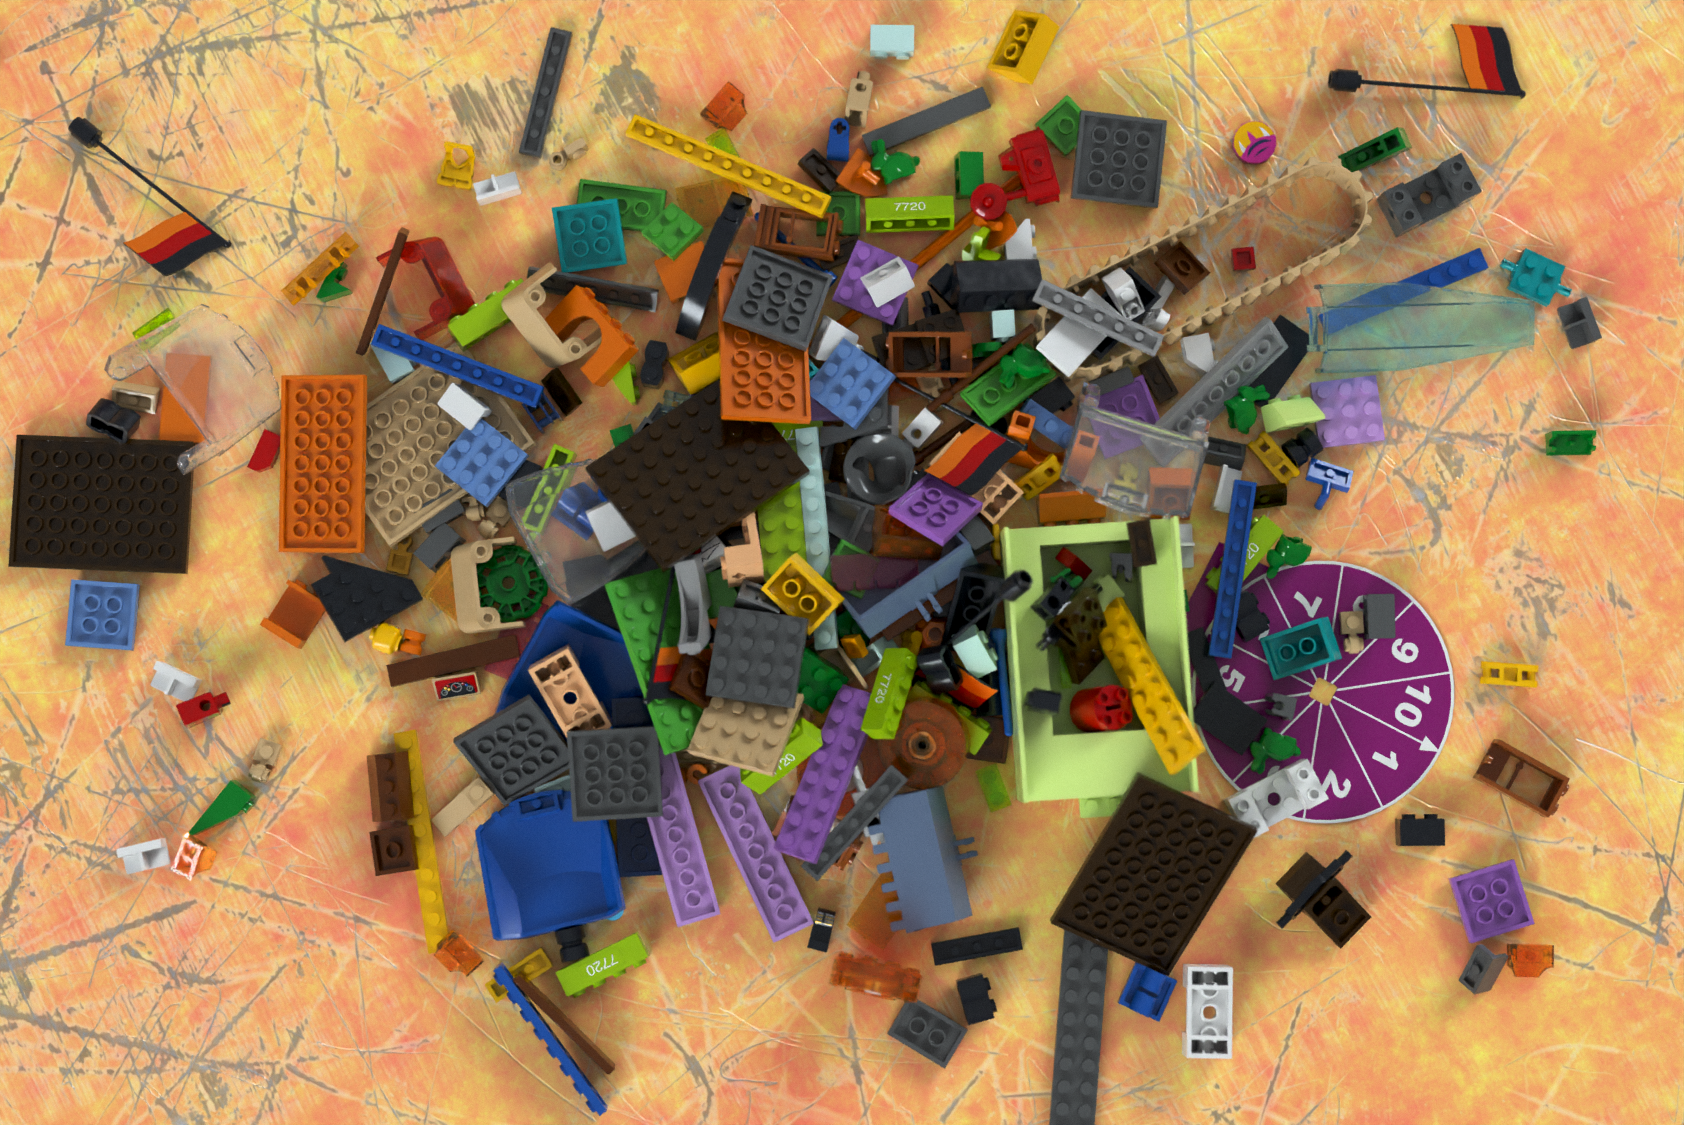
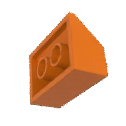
[1036,488,1106,527]

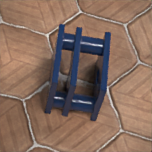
[522,392,563,434]

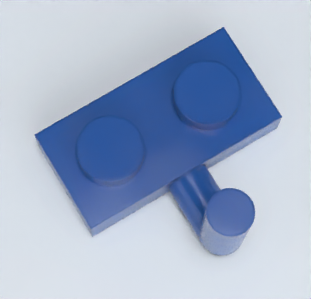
[1305,458,1354,510]

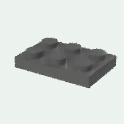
[887,995,968,1069]

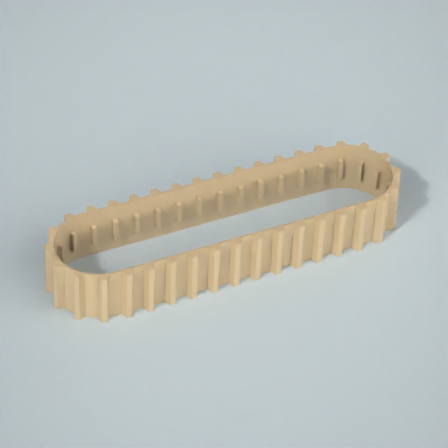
[1032,156,1373,382]

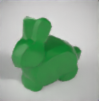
[870,139,920,185]
[999,343,1051,388]
[1224,385,1270,435]
[1266,534,1312,579]
[1250,727,1301,774]

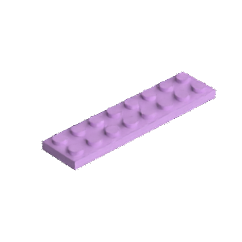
[646,746,721,927]
[698,765,814,943]

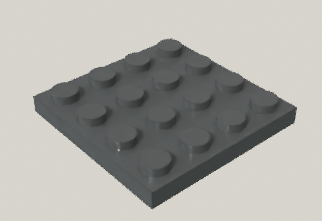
[1071,110,1167,209]
[722,245,833,352]
[706,606,809,709]
[453,695,569,806]
[567,726,663,822]

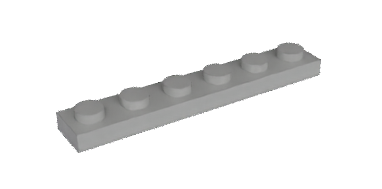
[1032,279,1164,357]

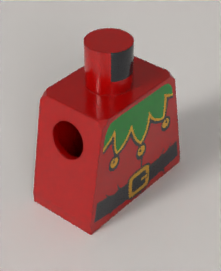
[176,692,231,729]

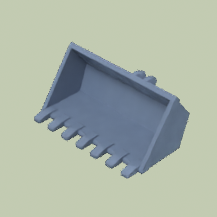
[833,526,978,638]
[868,785,978,933]

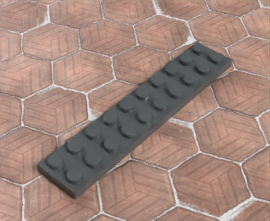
[1049,930,1108,1125]

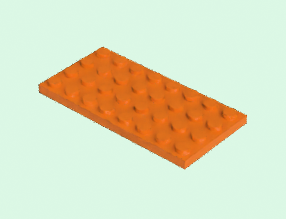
[717,258,811,424]
[279,375,367,553]

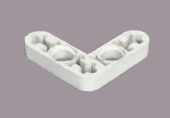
[1137,275,1175,332]

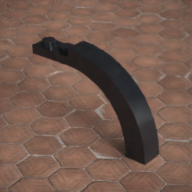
[675,191,753,341]

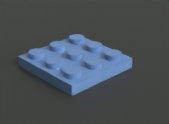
[810,338,896,430]
[435,418,529,507]
[65,579,140,651]

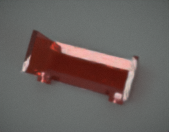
[376,236,475,340]

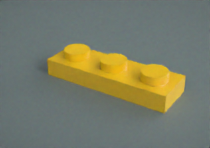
[484,947,554,1003]

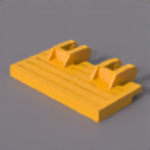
[281,232,359,306]

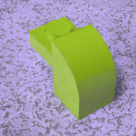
[962,226,1002,261]

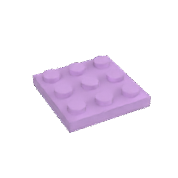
[1309,375,1385,448]

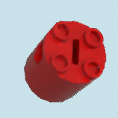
[1070,685,1133,733]

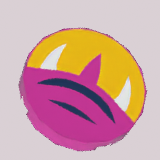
[1232,121,1276,165]

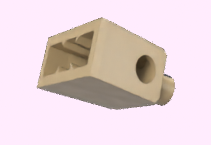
[845,71,873,128]

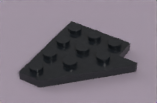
[311,556,423,643]

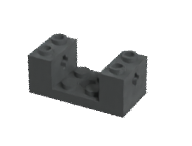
[1376,153,1482,238]

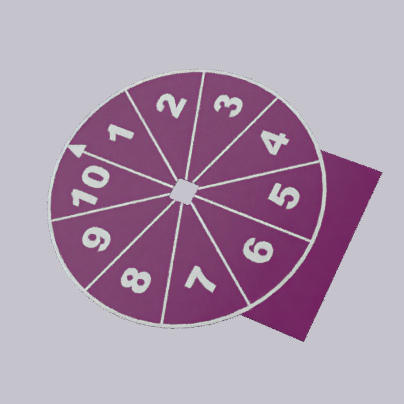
[1186,542,1454,823]

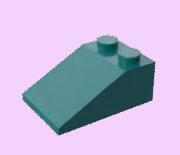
[1260,617,1342,680]

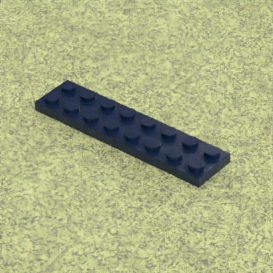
[611,697,662,877]

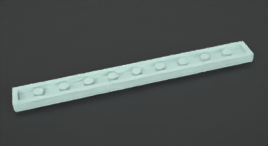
[795,427,839,650]

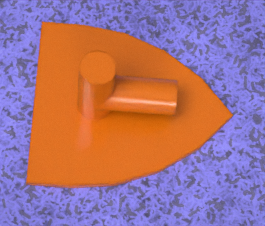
[835,148,888,197]
[973,211,1017,250]

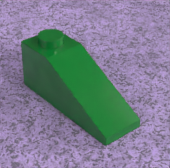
[1338,127,1412,172]
[188,780,256,836]

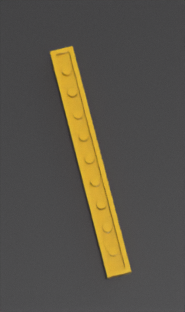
[625,114,832,218]
[393,730,452,954]

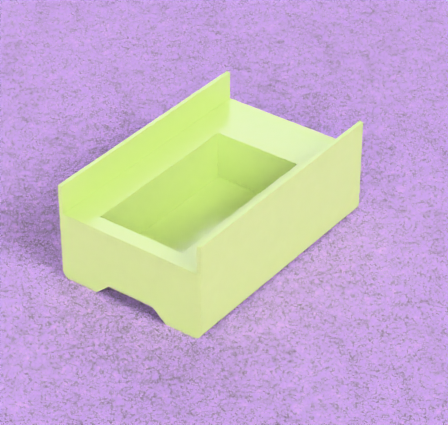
[999,516,1199,818]

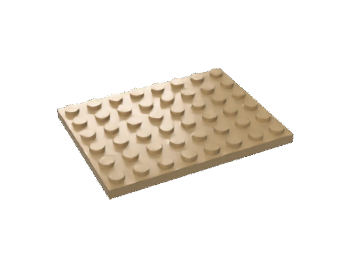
[365,342,536,547]

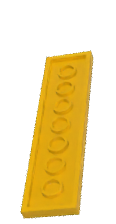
[1098,597,1205,775]

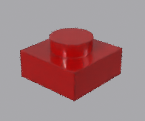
[1231,247,1256,272]

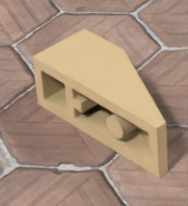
[431,777,495,837]

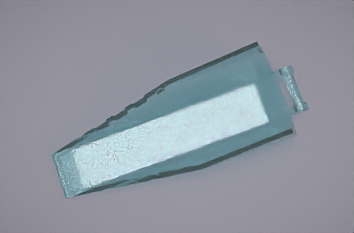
[1306,282,1535,373]

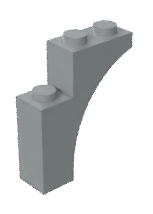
[674,553,713,655]

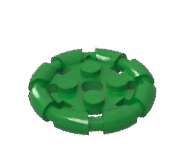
[476,545,549,623]

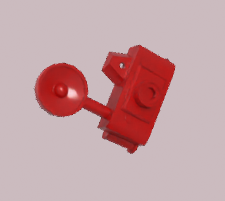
[970,126,1060,221]

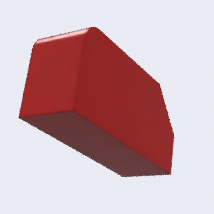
[247,429,280,473]
[1055,547,1093,582]

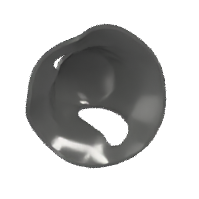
[843,433,915,505]

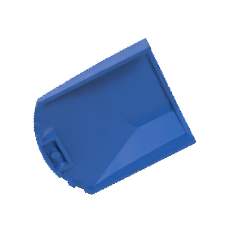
[495,600,644,742]
[475,790,626,941]

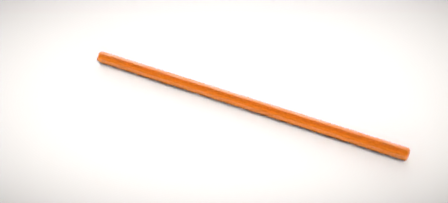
[808,172,1021,359]

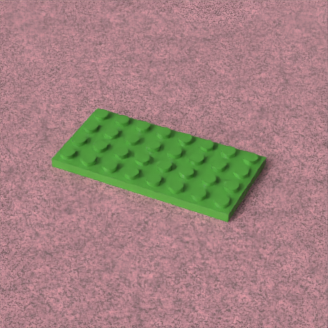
[605,568,711,755]

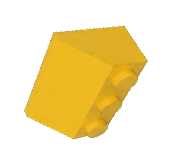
[987,10,1059,85]
[667,331,720,395]
[761,553,845,636]

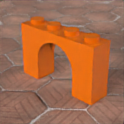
[544,285,639,387]
[1006,410,1100,486]

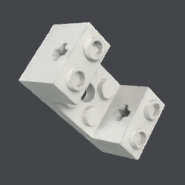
[1223,759,1329,838]
[1182,964,1233,1059]

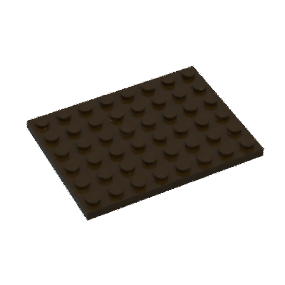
[585,379,810,573]
[8,435,195,574]
[1050,772,1258,976]

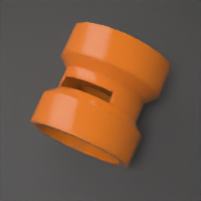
[399,629,427,656]

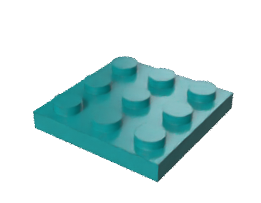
[552,198,628,273]

